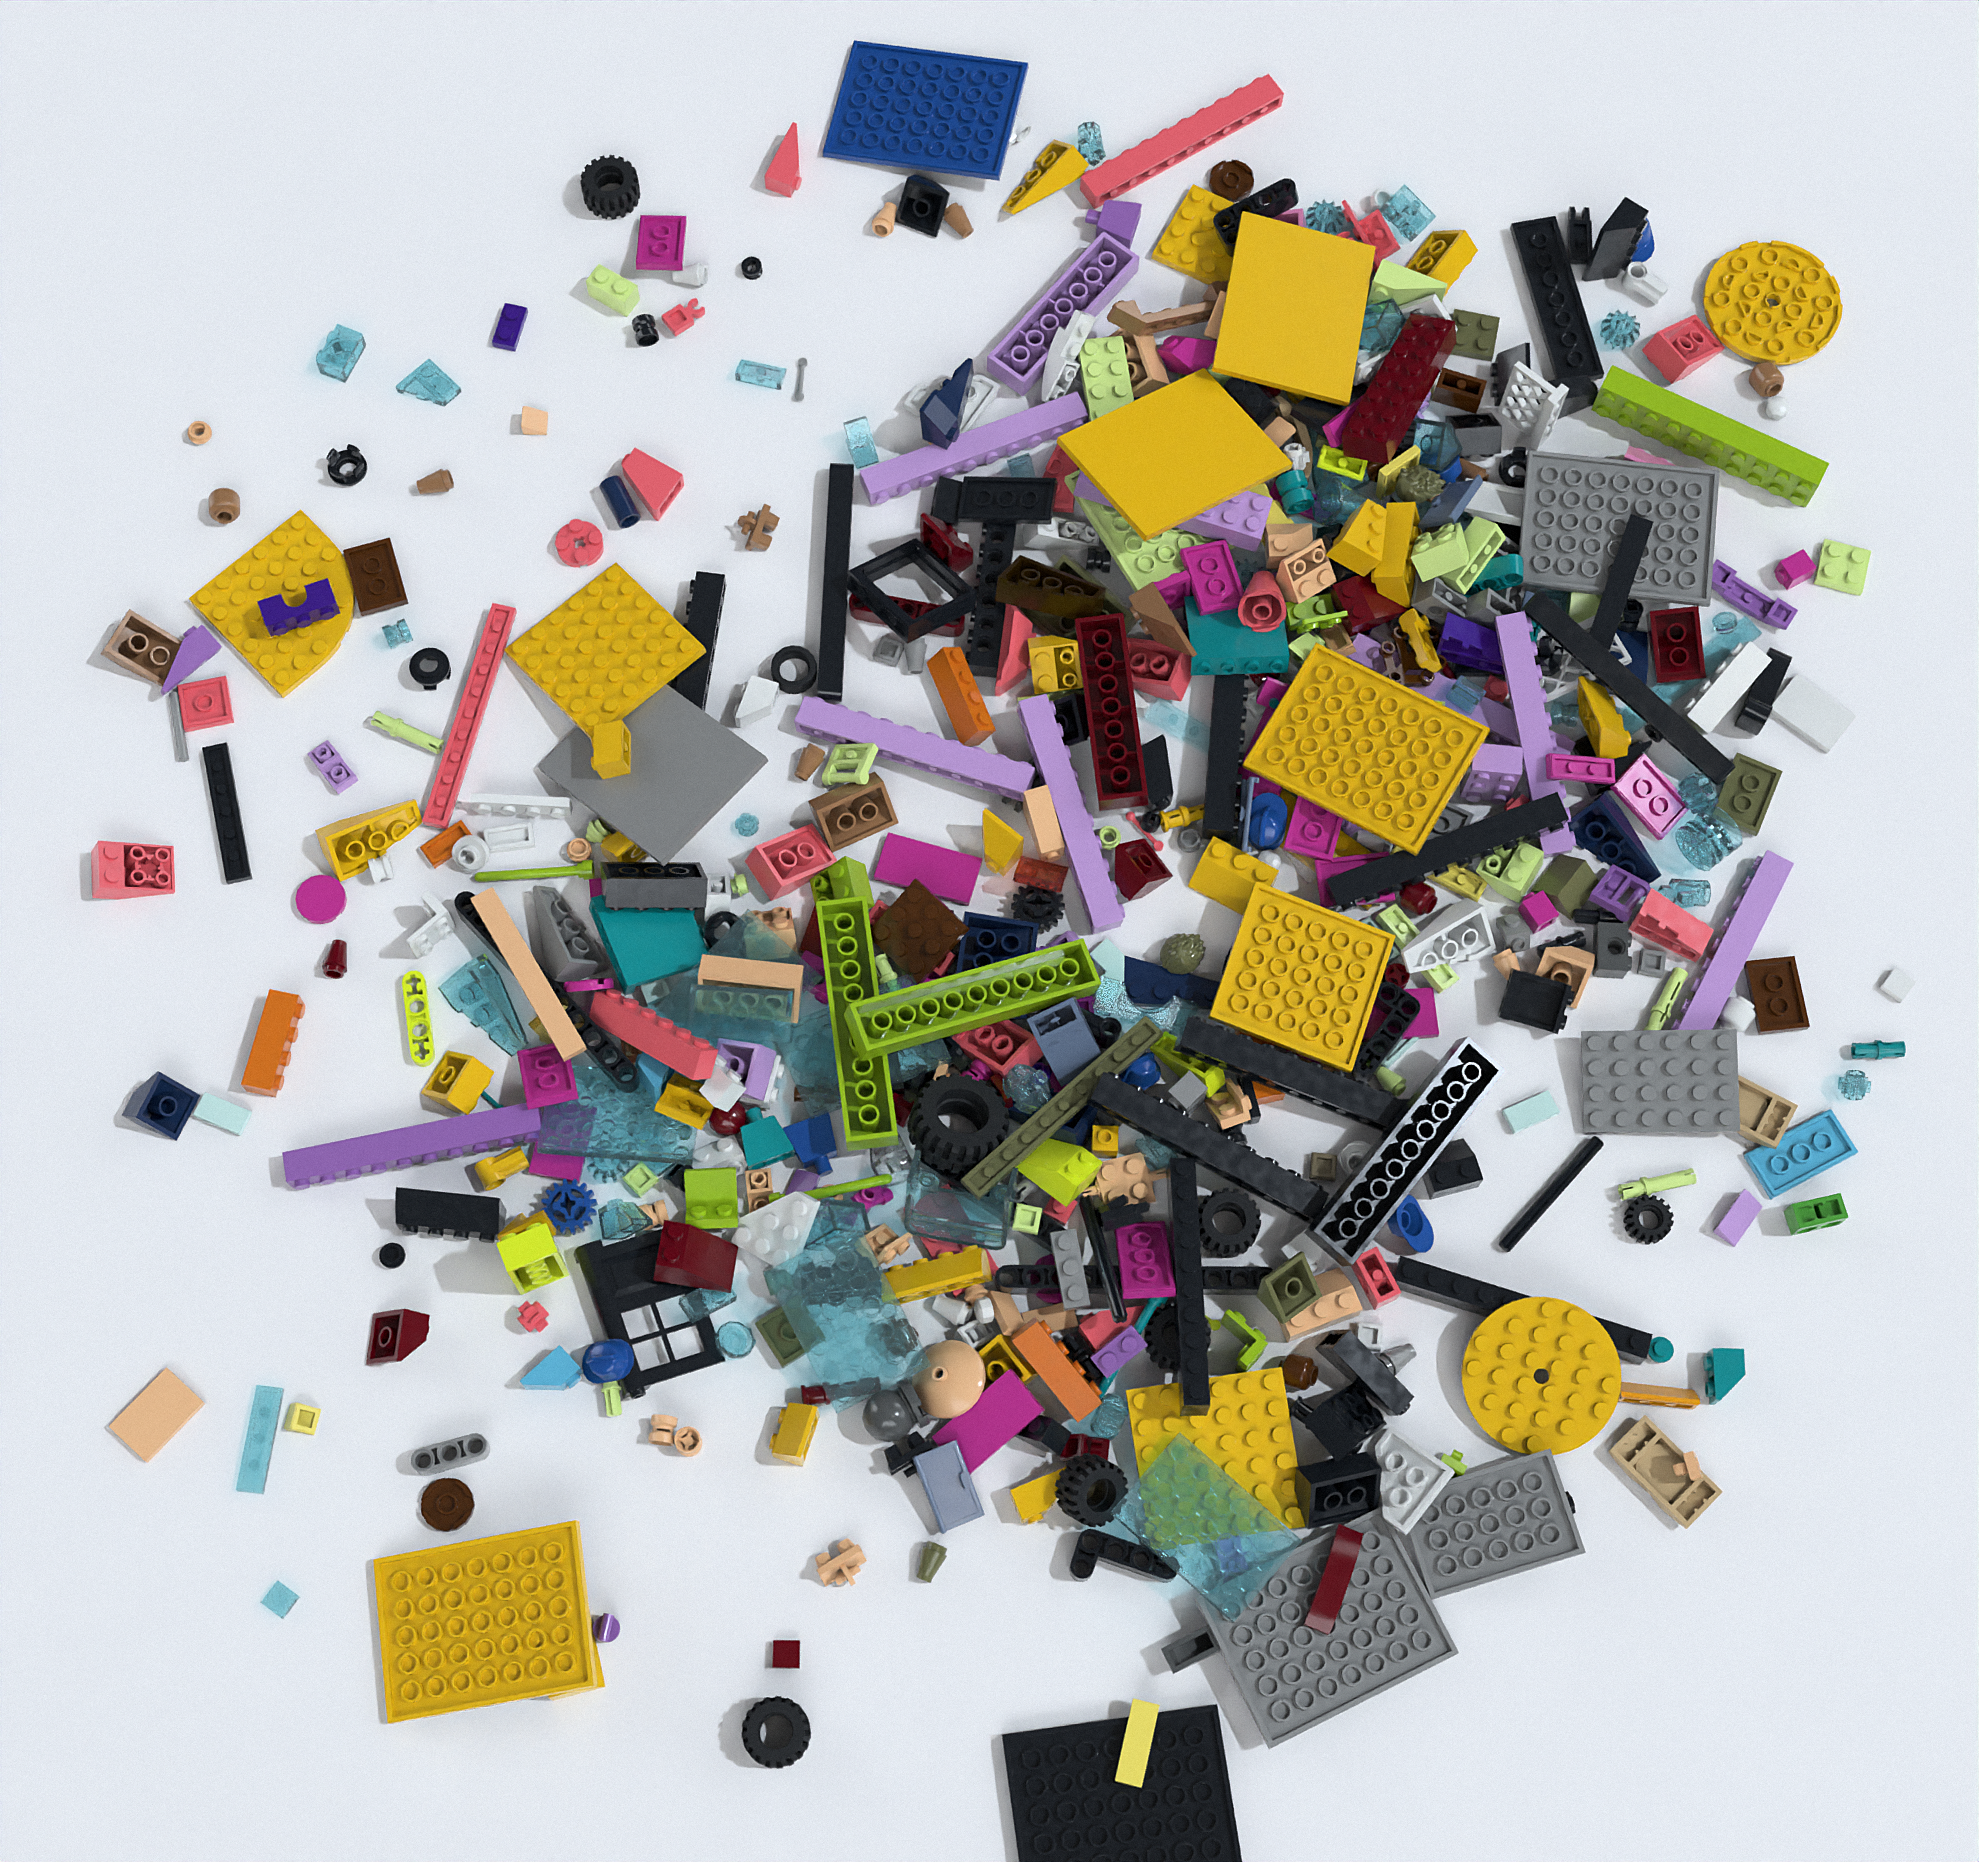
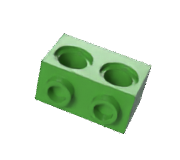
[1783,1193,1849,1236]

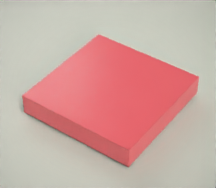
[177,676,234,732]

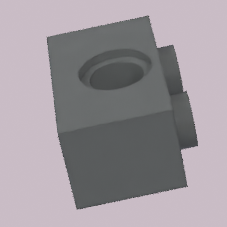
[1593,922,1632,979]

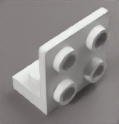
[406,890,455,959]

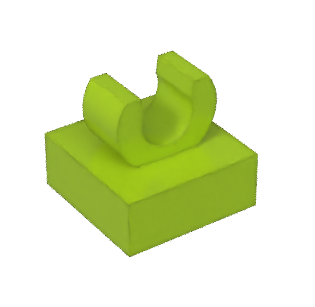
[1440,1449,1467,1479]

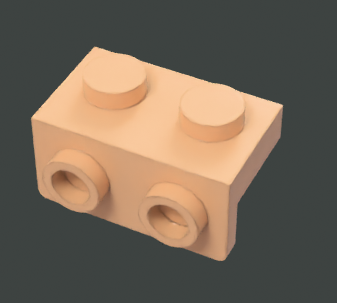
[853,1223,914,1268]

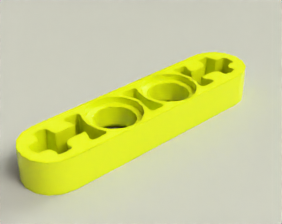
[402,971,435,1067]

